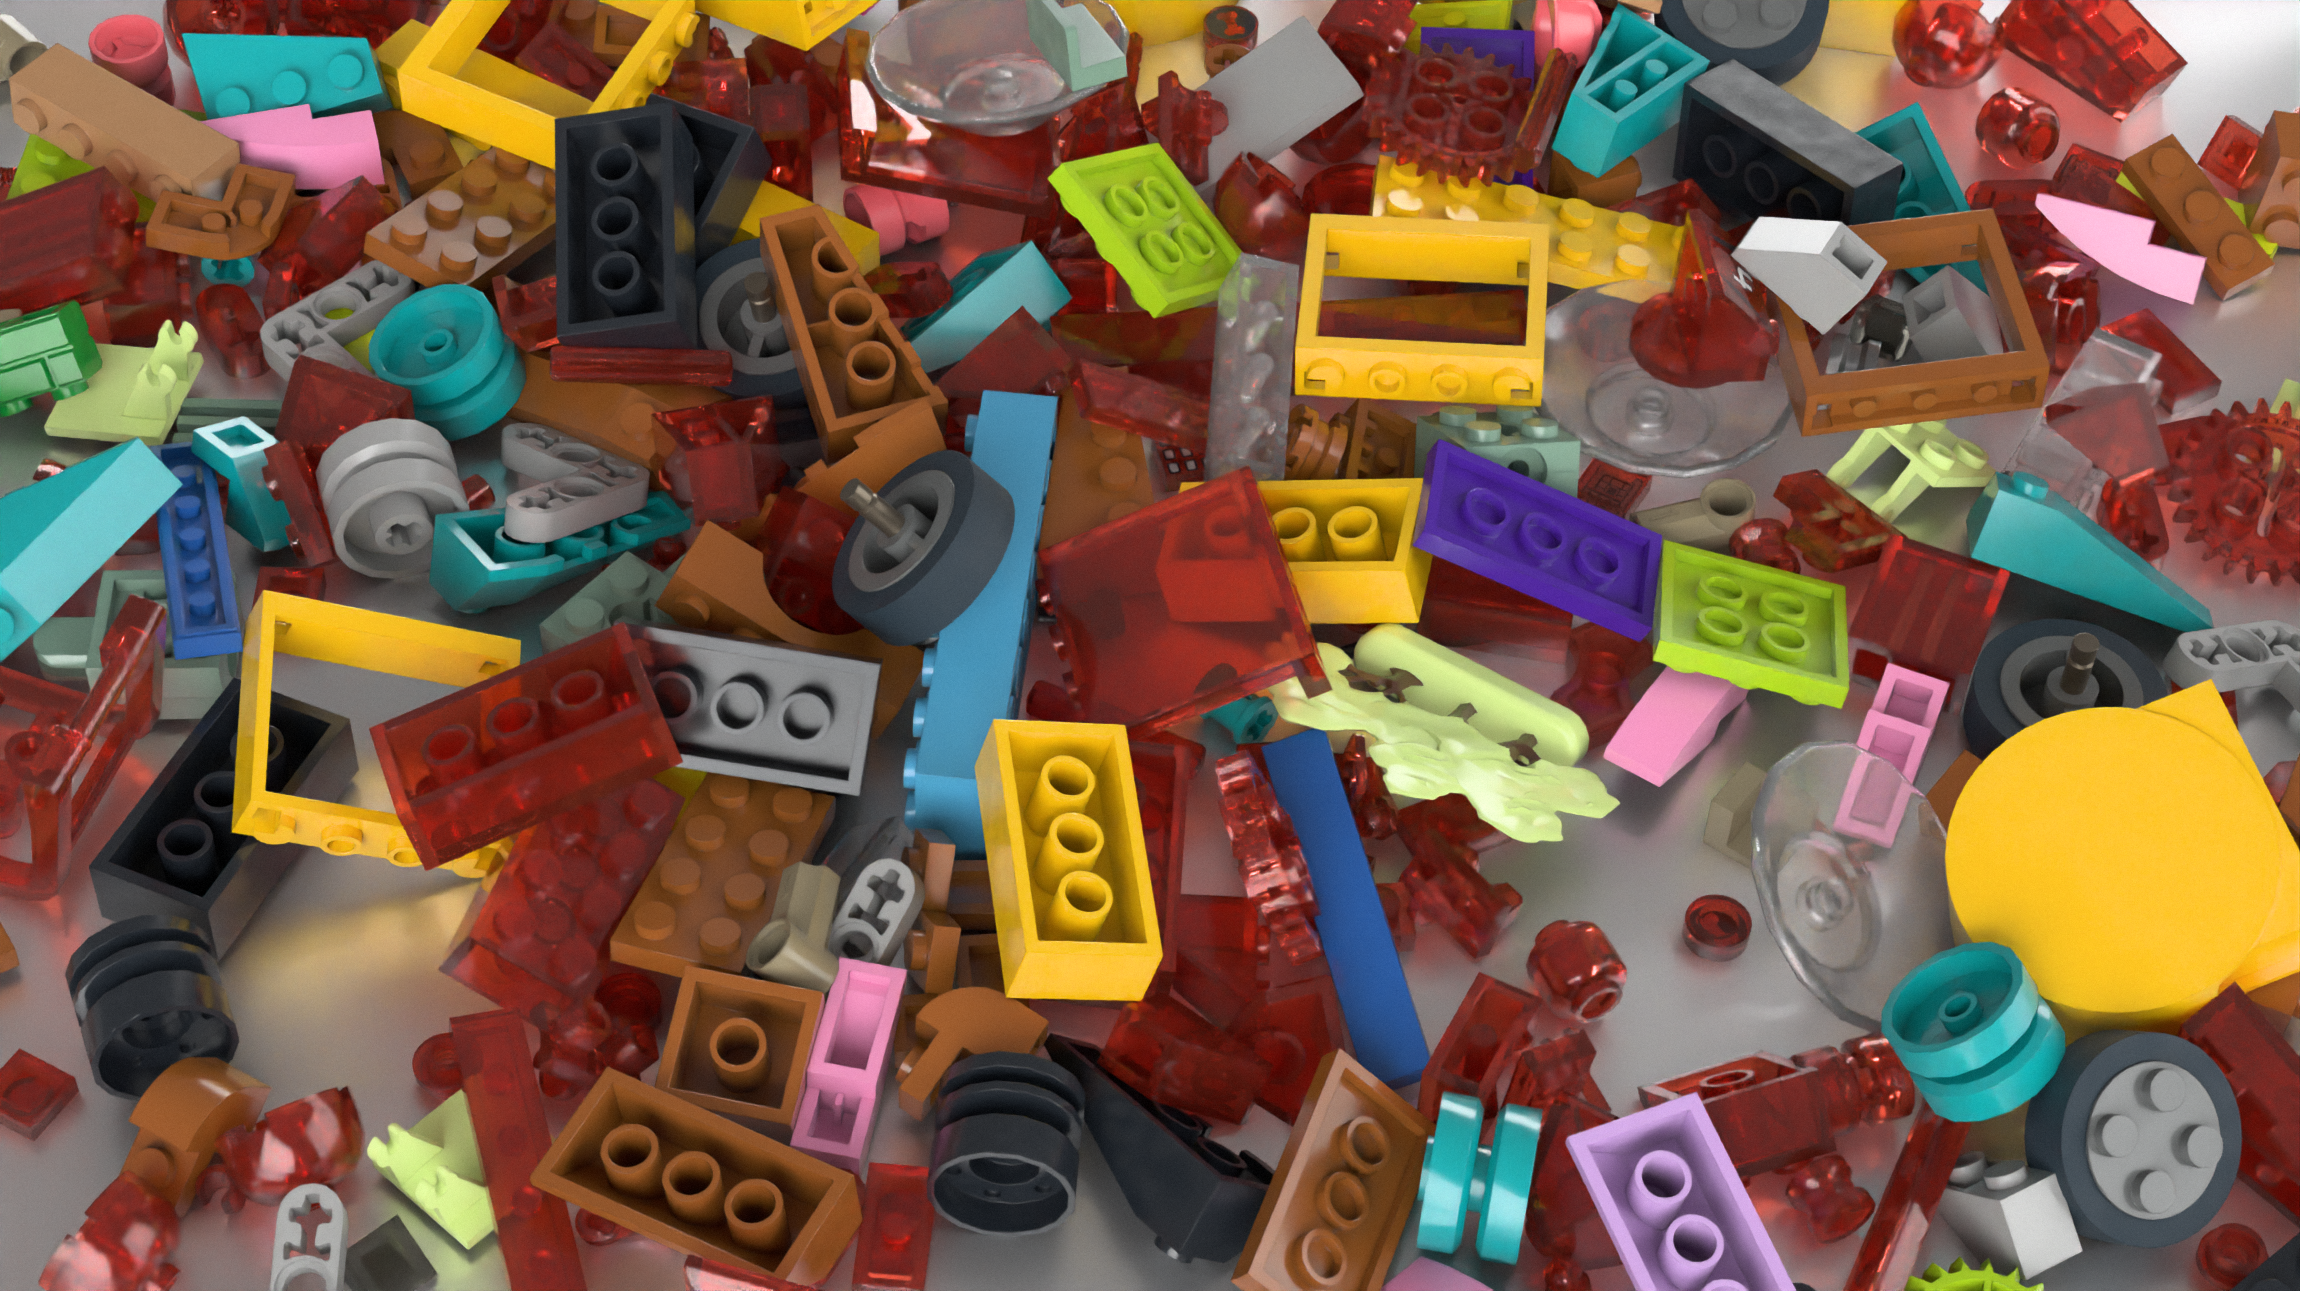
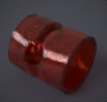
[1786,1030,1915,1143]

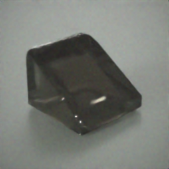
[1848,294,1913,363]
[344,1214,438,1291]

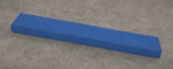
[148,441,243,660]
[1261,728,1437,1091]

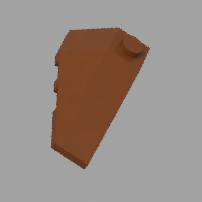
[505,348,734,494]
[721,398,947,564]

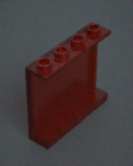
[835,27,1065,219]
[1035,465,1333,744]

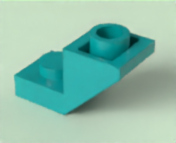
[191,416,315,552]

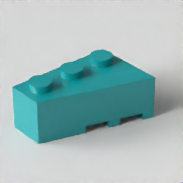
[1551,3,1710,178]
[182,33,393,120]

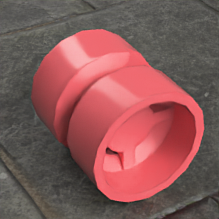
[88,15,176,106]
[843,163,950,256]

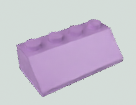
[1565,1092,1796,1291]

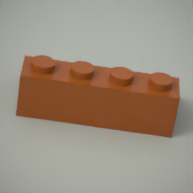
[529,1066,863,1291]

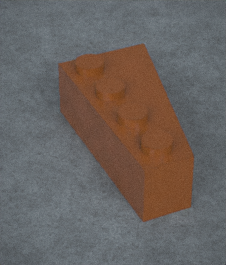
[760,204,949,465]
[1037,366,1163,606]

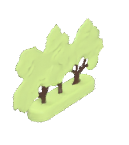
[1261,623,1620,843]

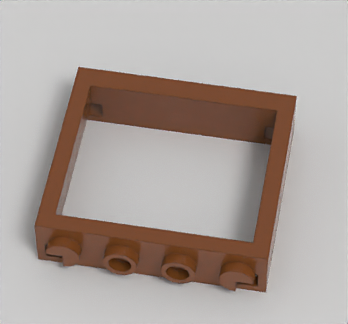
[1753,208,2050,437]

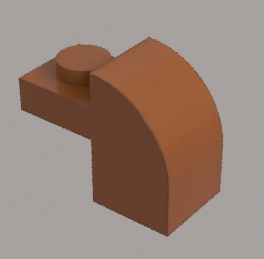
[895,987,1049,1122]
[114,1057,272,1218]

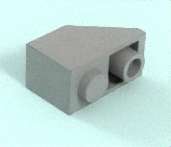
[1730,217,1887,335]
[1902,265,2004,363]
[1920,1151,2083,1280]

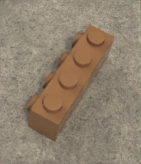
[9,43,240,204]

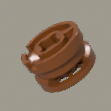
[1263,403,1348,481]

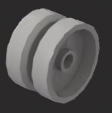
[316,418,470,579]

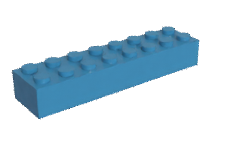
[903,390,1058,860]

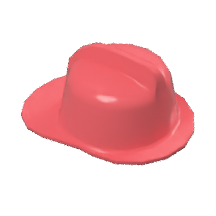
[1530,0,1602,85]

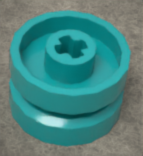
[369,284,526,441]
[1881,942,2066,1122]
[1416,1091,1543,1266]

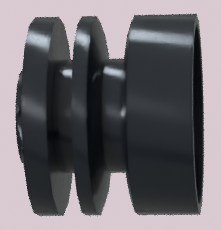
[65,915,239,1101]
[927,1051,1086,1237]

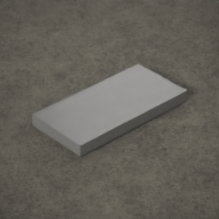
[1116,15,1364,204]

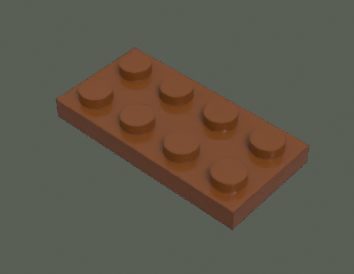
[364,146,556,292]
[610,772,836,978]
[1230,1048,1437,1291]

